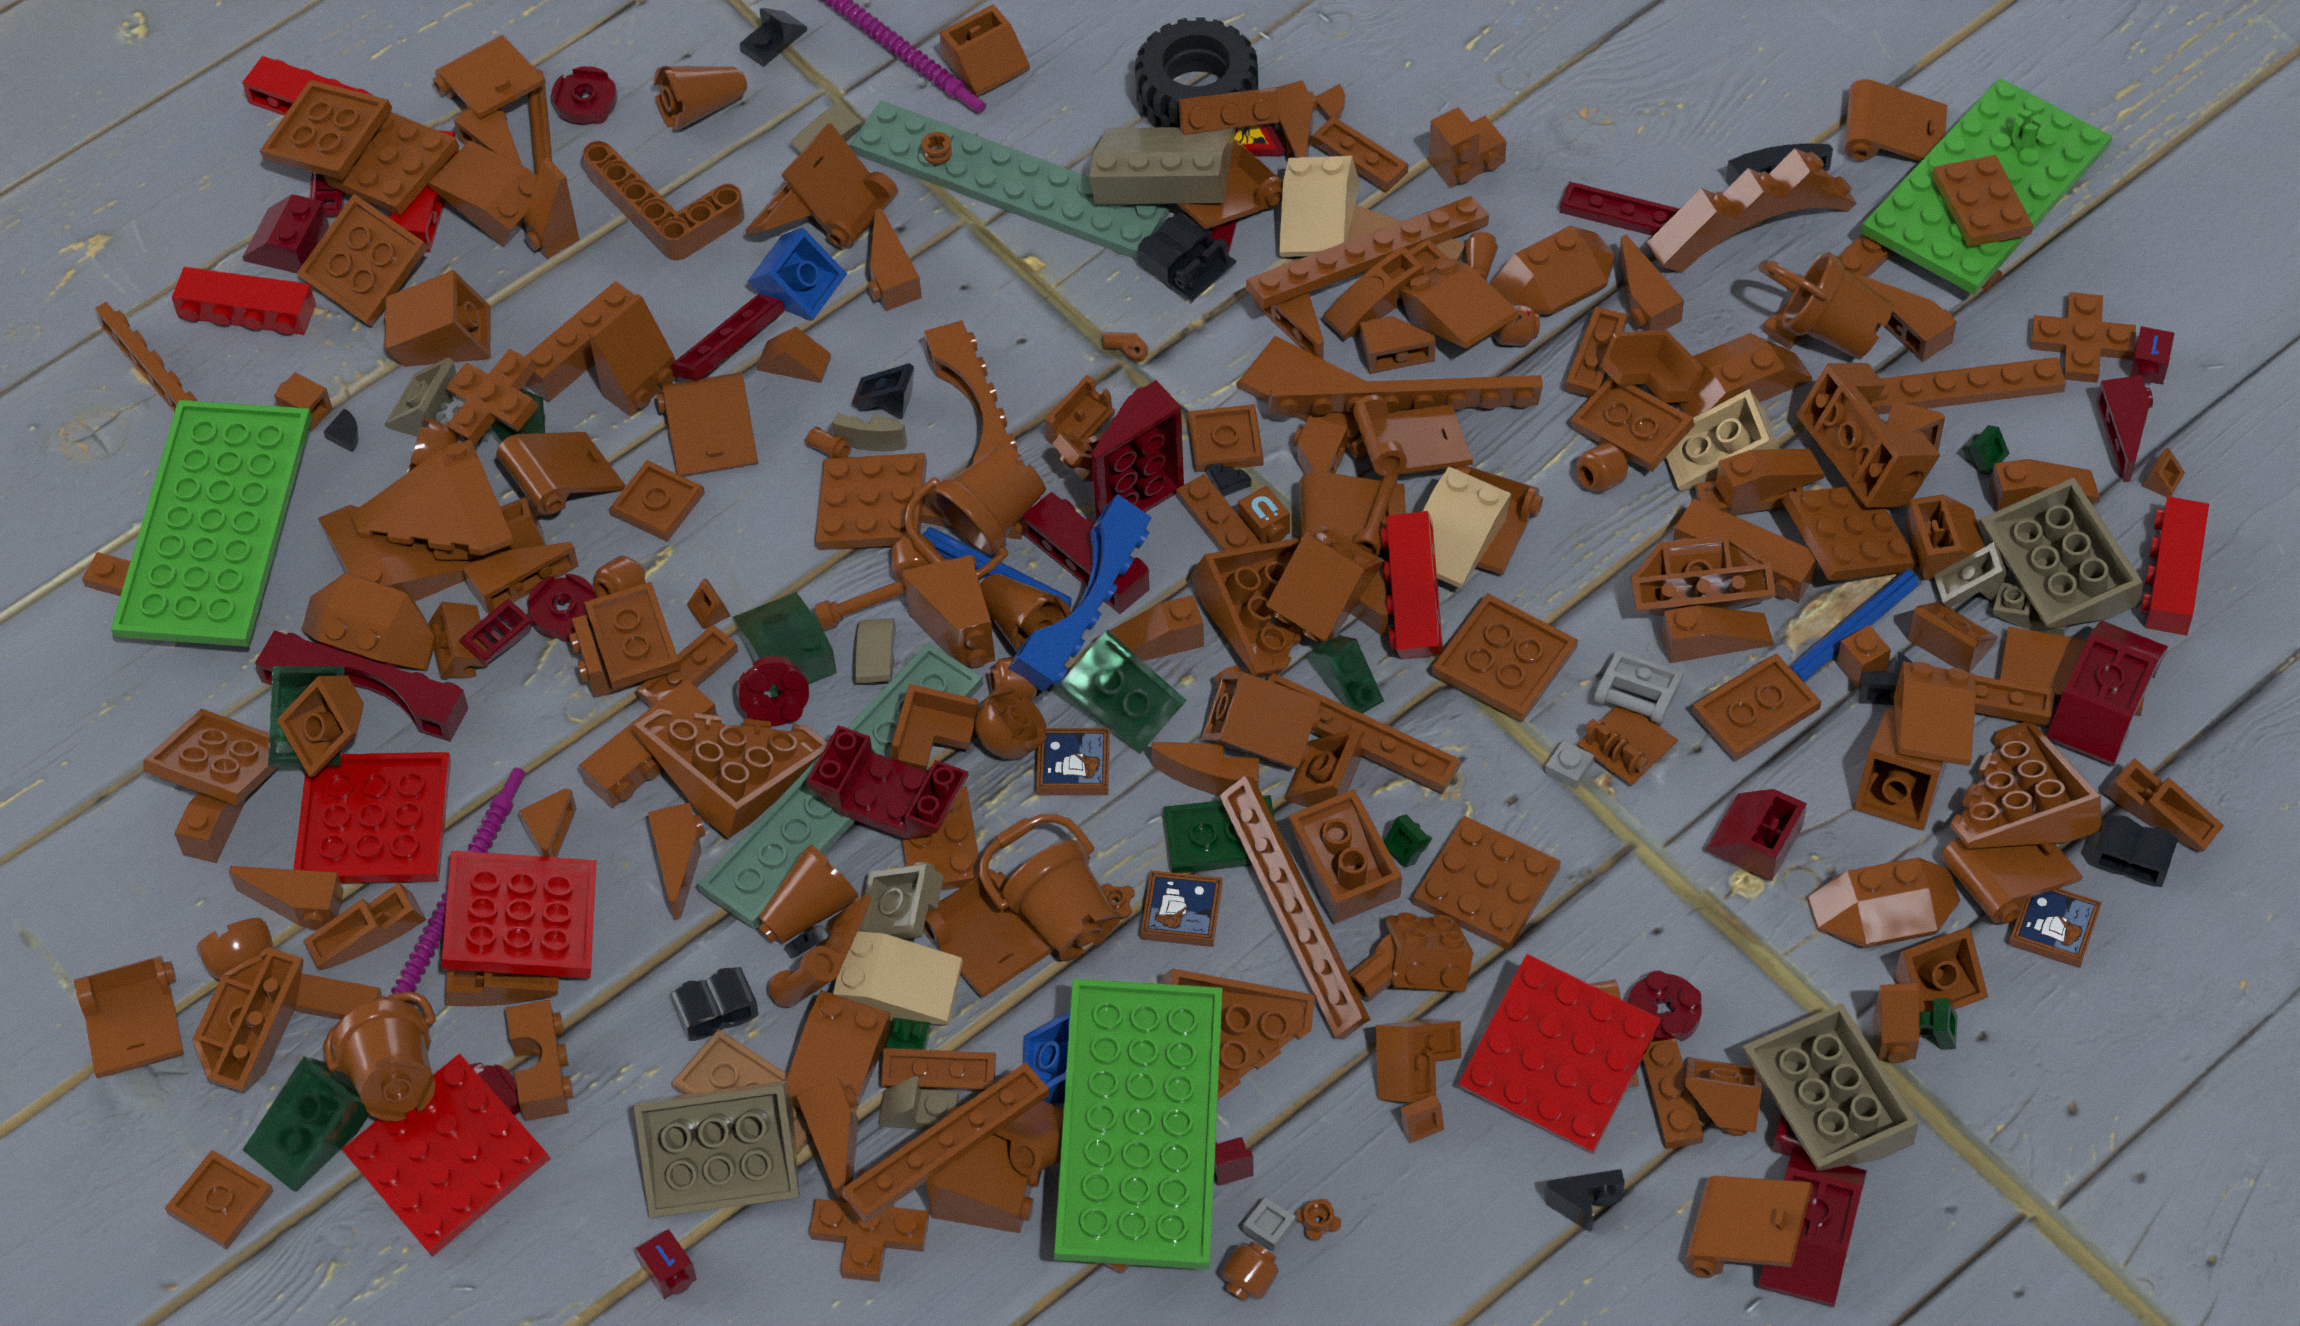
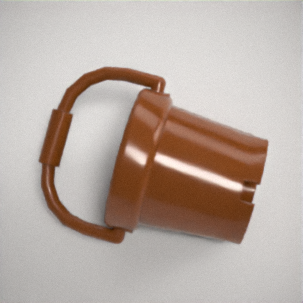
[1758,252,1894,359]
[905,442,1046,578]
[980,814,1120,961]
[323,992,436,1121]

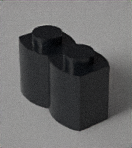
[1138,212,1212,284]
[2091,815,2178,887]
[672,967,759,1041]

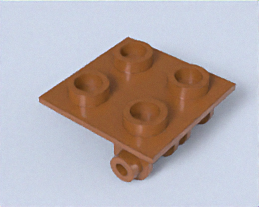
[1577,706,1678,786]

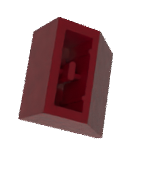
[1706,789,1807,881]

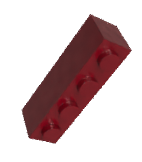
[1022,491,1150,614]

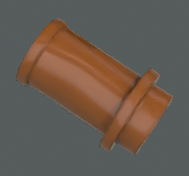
[806,426,851,459]

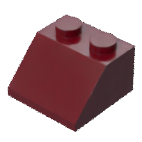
[242,194,329,273]

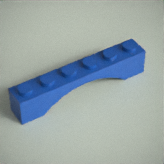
[1008,494,1152,692]

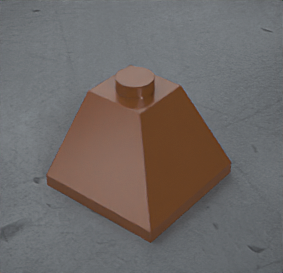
[277,676,364,777]
[1685,1057,1762,1135]

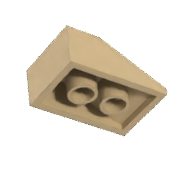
[1279,156,1360,257]
[1666,389,1780,491]
[1422,466,1511,589]
[833,931,963,1025]

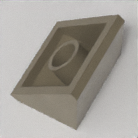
[385,357,457,437]

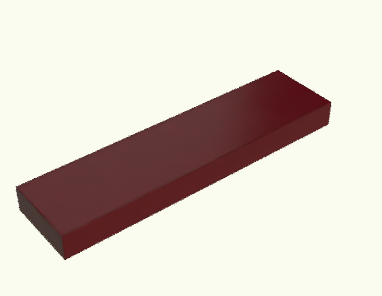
[1559,181,1680,236]
[670,294,786,382]

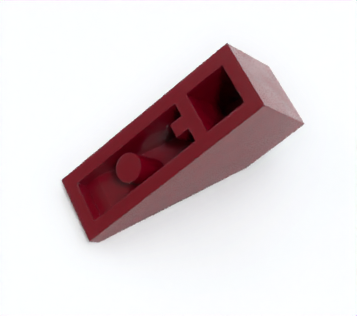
[2096,375,2153,482]

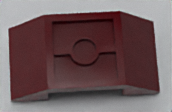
[2047,620,2168,766]
[806,725,969,839]
[1758,1151,1867,1307]

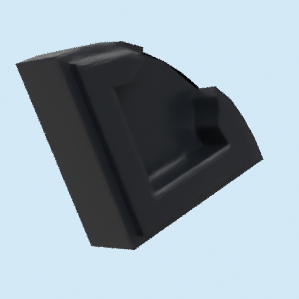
[324,408,358,452]
[1206,463,1252,497]
[784,925,829,959]

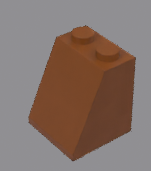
[384,270,490,367]
[1266,525,1384,642]
[903,555,995,668]
[1201,672,1321,768]
[1854,708,1947,830]
[926,1116,1042,1233]

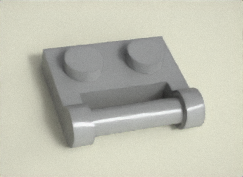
[1594,650,1684,725]

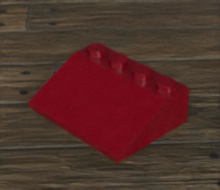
[1091,380,1184,521]

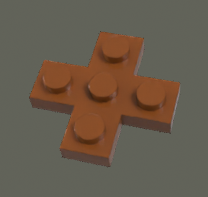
[2031,292,2136,383]
[445,348,539,446]
[810,1169,930,1282]

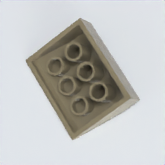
[1089,127,1235,204]
[1980,477,2143,628]
[1743,1003,1919,1171]
[633,1080,800,1218]

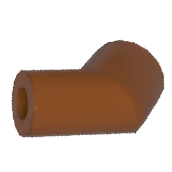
[1104,332,1149,362]

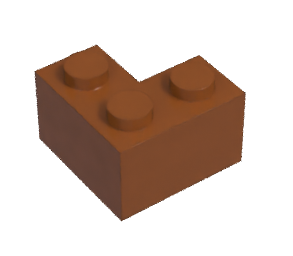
[1429,107,1506,188]

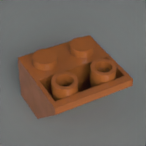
[939,4,1030,97]
[1905,494,1985,580]

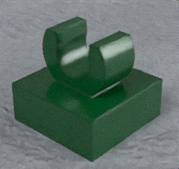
[1962,425,2010,475]
[1383,814,1433,867]
[1919,998,1958,1050]
[886,1017,931,1050]

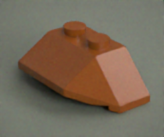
[1490,226,1615,314]
[1678,333,1812,418]
[1631,535,1776,616]
[301,573,437,670]
[1808,857,1960,948]
[192,947,304,1093]

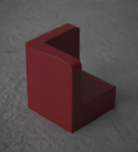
[1214,1137,1254,1186]

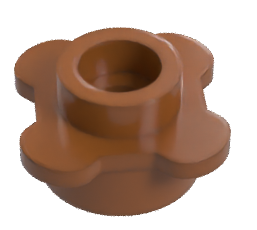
[1101,883,1135,919]
[1296,1199,1341,1241]

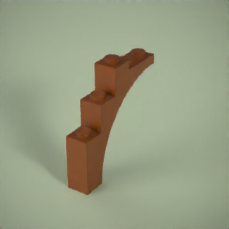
[1647,148,1857,273]

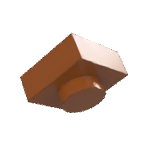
[1401,1095,1444,1143]

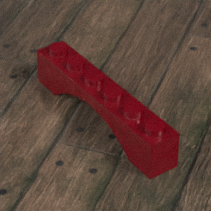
[255,630,469,742]

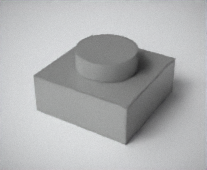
[1545,740,1595,789]
[1243,1197,1296,1252]

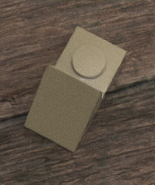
[1934,542,2006,608]
[879,1076,959,1130]

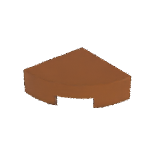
[1315,84,1345,121]

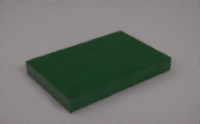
[1164,795,1275,873]

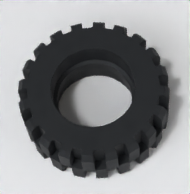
[1135,17,1258,128]

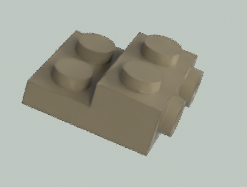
[858,862,944,939]

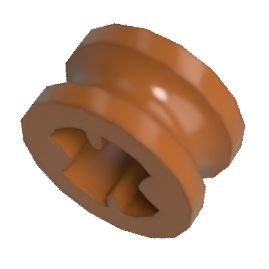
[922,131,952,164]

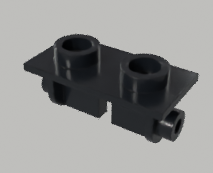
[1167,238,1236,302]

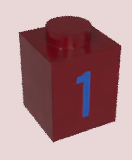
[2130,326,2175,385]
[636,1229,697,1300]

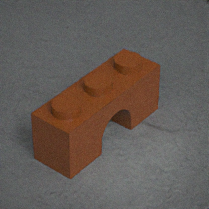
[506,999,574,1121]

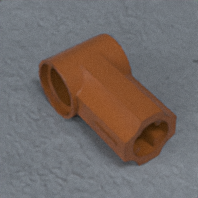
[1349,933,1398,1002]

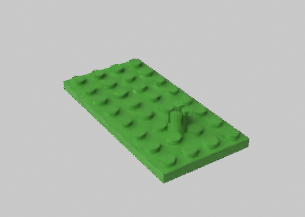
[1860,78,2112,295]
[111,400,312,647]
[1054,978,1222,1270]

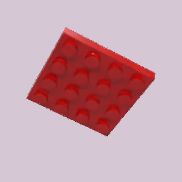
[293,752,451,883]
[441,850,597,978]
[1458,954,1661,1155]
[342,1053,551,1257]

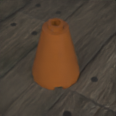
[654,66,747,130]
[980,573,1071,652]
[758,844,859,943]

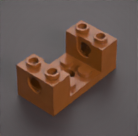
[1796,363,1940,508]

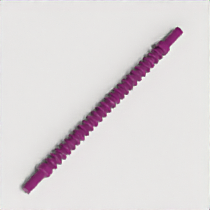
[821,0,986,114]
[387,767,526,1003]

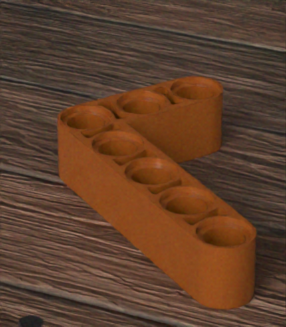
[583,141,745,261]

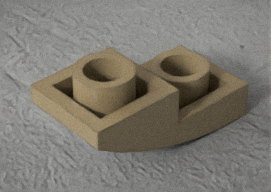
[790,102,863,153]
[832,413,907,451]
[1993,583,2067,636]
[856,618,896,684]

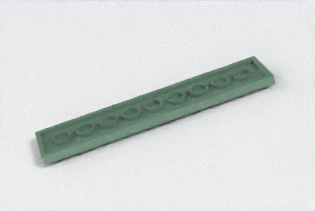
[850,100,1169,260]
[698,642,983,929]

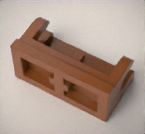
[1045,375,1115,445]
[428,601,490,679]

